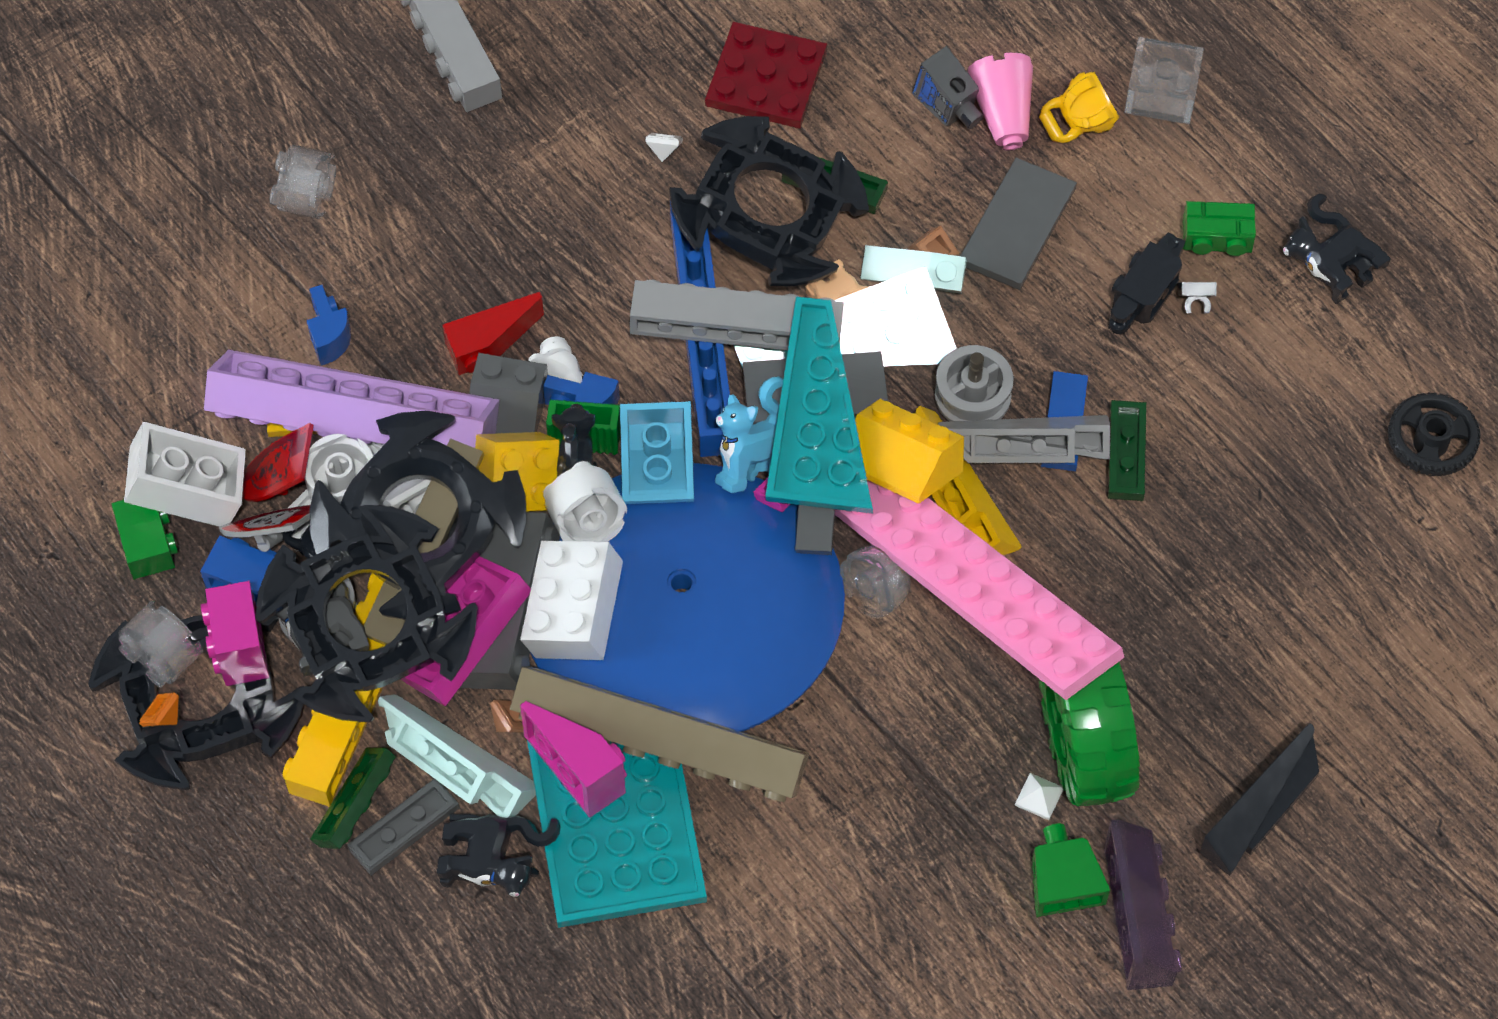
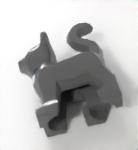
[275,581,369,677]

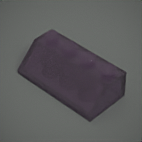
[1104,819,1182,990]

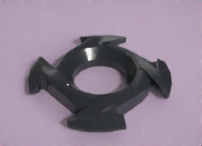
[669,116,869,286]
[310,411,527,620]
[256,505,478,723]
[88,592,304,790]

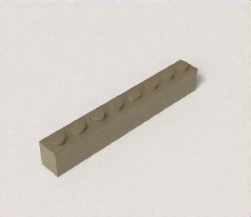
[509,666,809,802]

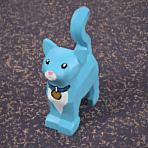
[715,376,783,493]

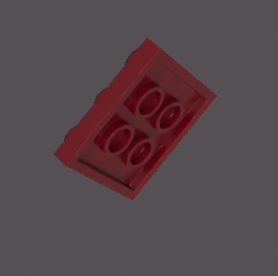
[705,22,827,129]

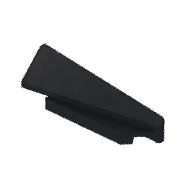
[1200,723,1319,876]

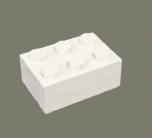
[124,422,246,527]
[520,541,623,660]

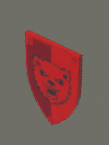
[242,423,314,502]

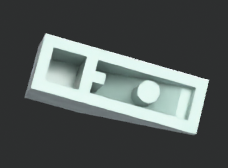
[860,245,967,294]

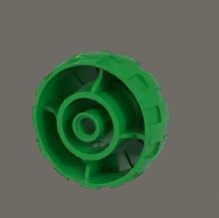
[1039,634,1140,806]

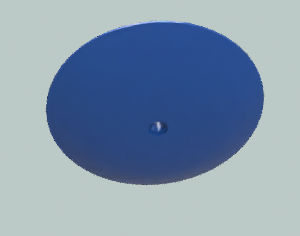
[530,463,845,732]

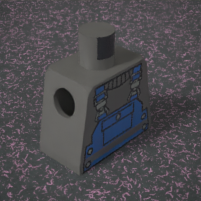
[912,46,984,129]

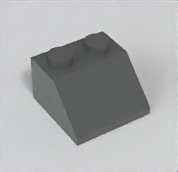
[469,353,548,434]

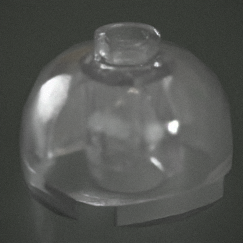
[840,545,911,619]

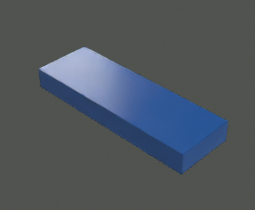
[1041,371,1088,472]

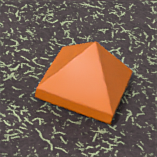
[139,692,179,727]

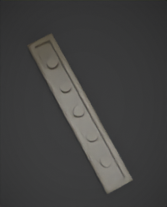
[363,438,484,645]

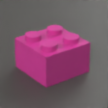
[201,581,270,686]

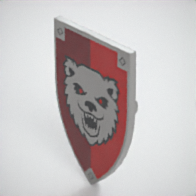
[219,505,310,552]

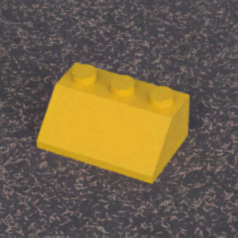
[855,399,964,504]

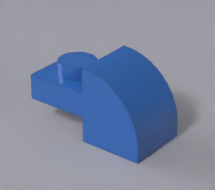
[306,285,351,366]
[543,372,620,405]

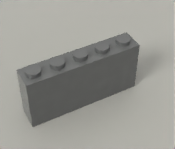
[460,512,560,690]

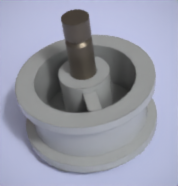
[935,345,1013,421]

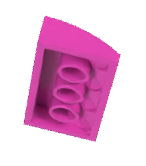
[400,556,531,706]

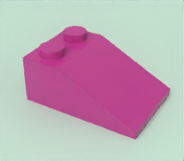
[520,701,627,818]

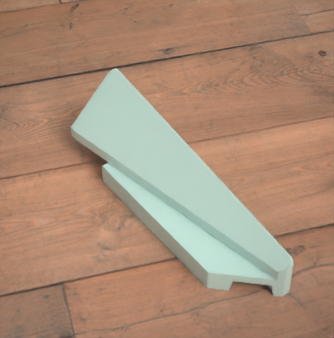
[378,694,536,818]

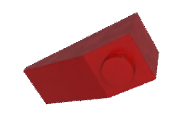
[442,291,544,375]

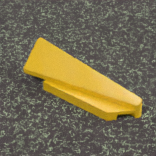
[915,406,1022,555]

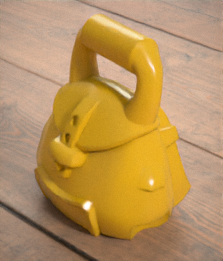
[1039,72,1119,143]

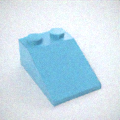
[620,401,694,504]

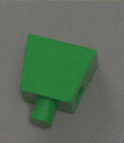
[1032,823,1110,917]

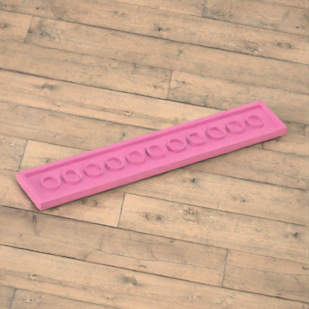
[835,480,1124,700]

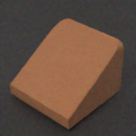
[908,225,959,256]

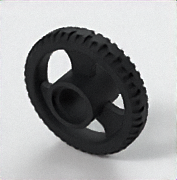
[1388,392,1481,476]

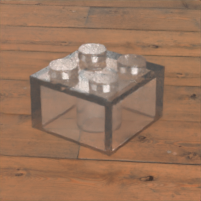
[1124,37,1204,124]

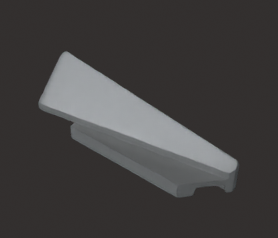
[938,415,1110,463]

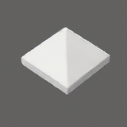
[646,133,683,162]
[1015,773,1063,820]

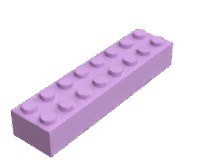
[204,350,499,448]

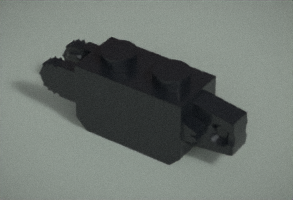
[1108,232,1186,335]

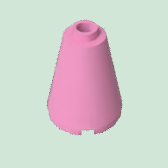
[967,53,1033,150]

